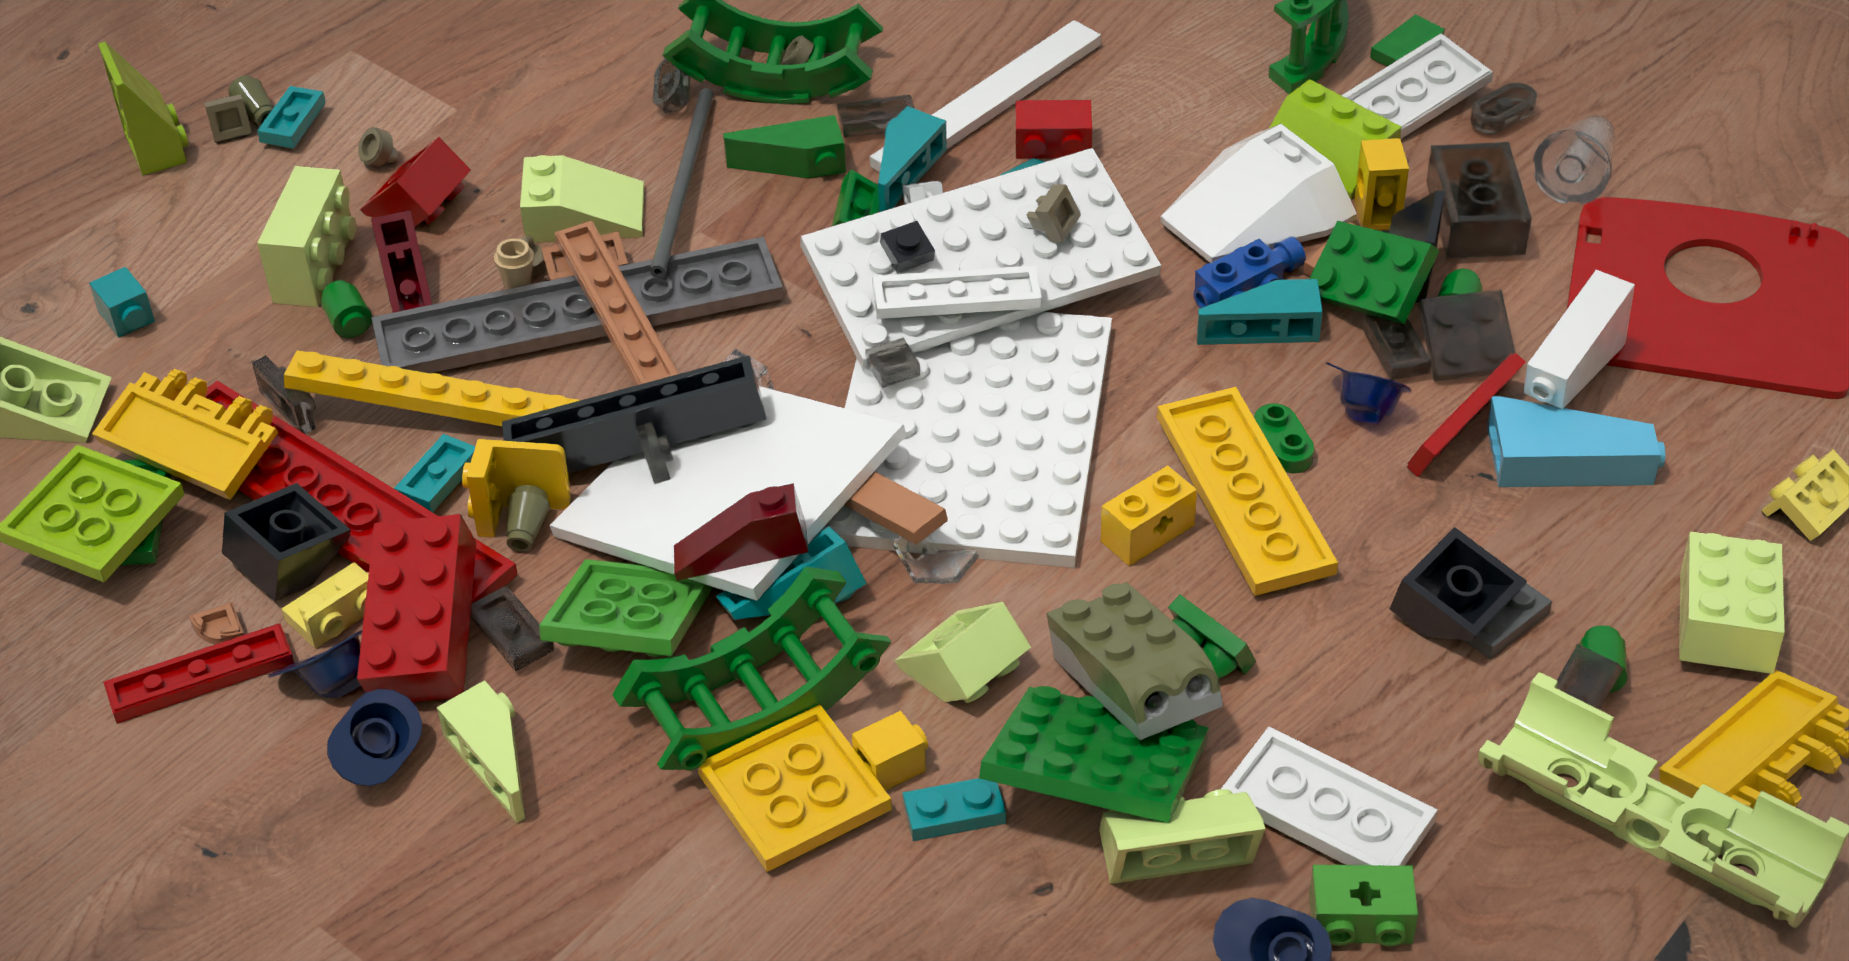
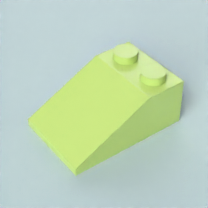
[520,155,644,243]
[0,337,112,443]

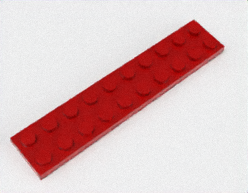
[205,380,518,616]

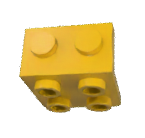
[462,439,571,538]

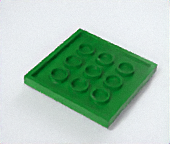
[979,686,1209,823]

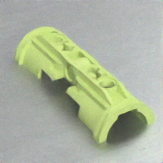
[1478,672,1849,928]

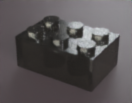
[1426,142,1532,258]

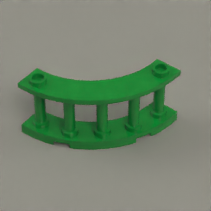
[662,0,883,104]
[1268,0,1349,94]
[612,567,892,771]

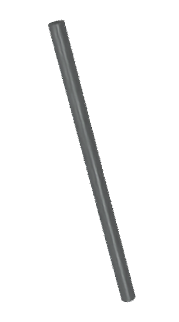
[650,88,714,278]

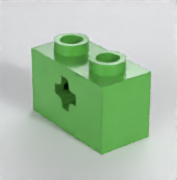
[1309,865,1418,946]

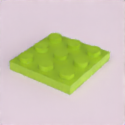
[0,444,185,582]

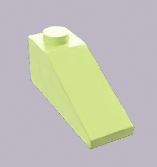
[437,680,525,823]

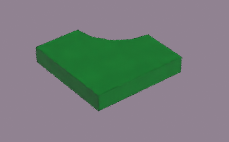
[1370,14,1445,67]

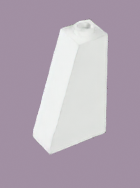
[1524,270,1635,409]

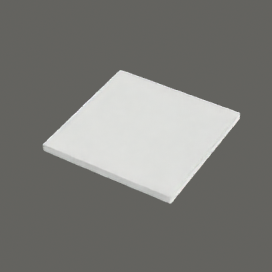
[550,386,907,600]

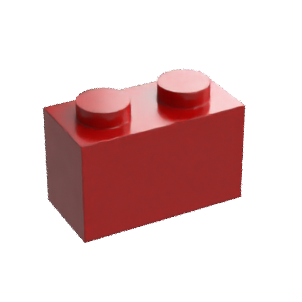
[1016,100,1092,159]

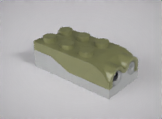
[1046,582,1223,740]

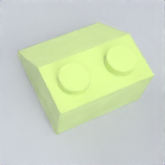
[894,602,1031,703]

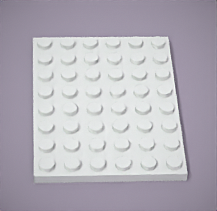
[820,312,1112,568]

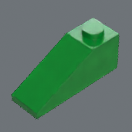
[723,115,846,179]

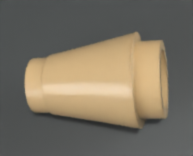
[494,238,534,289]

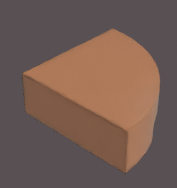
[189,602,244,644]

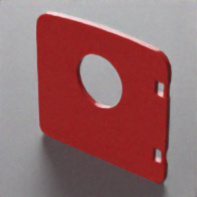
[1567,197,1849,399]

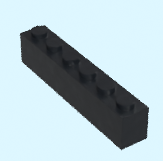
[502,355,766,473]

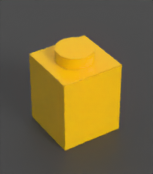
[852,710,929,791]

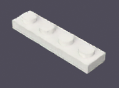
[872,265,1042,319]

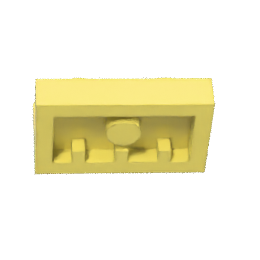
[1761,449,1849,541]
[282,562,369,649]

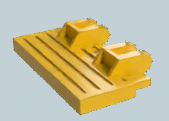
[92,368,278,500]
[1659,670,1849,809]

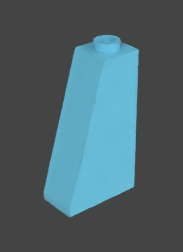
[1487,396,1665,487]

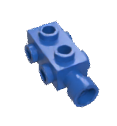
[1193,236,1306,308]

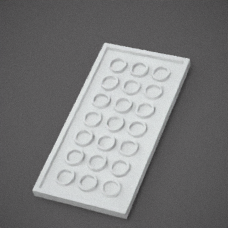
[800,148,1161,369]

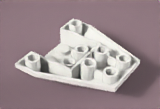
[1160,124,1357,263]

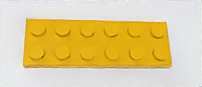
[1157,387,1338,596]

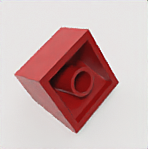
[360,137,471,227]

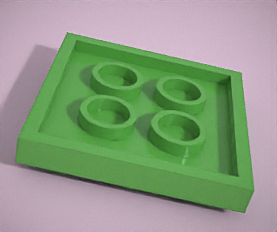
[539,559,713,657]

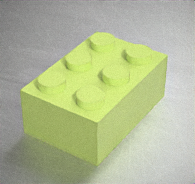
[257,166,356,307]
[1679,531,1785,674]

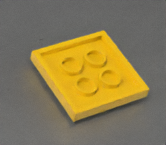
[698,704,892,872]

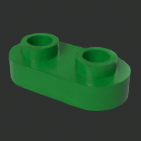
[1254,403,1314,474]

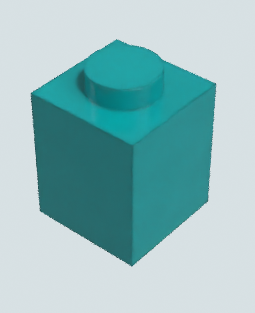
[89,266,155,338]

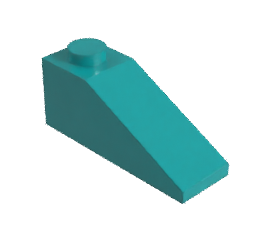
[878,106,947,212]
[1196,279,1323,345]
[716,526,867,620]

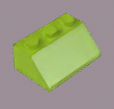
[1269,79,1402,200]

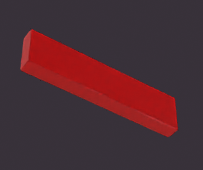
[1407,353,1526,477]
[103,623,295,723]

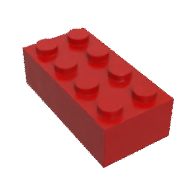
[357,514,477,702]

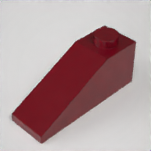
[371,211,433,313]
[674,483,809,581]

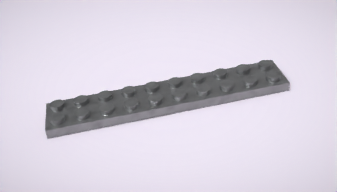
[371,237,784,373]

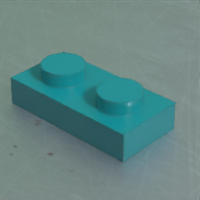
[257,86,326,149]
[394,434,475,512]
[902,778,1006,841]

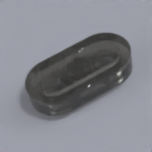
[653,59,691,114]
[1470,83,1537,134]

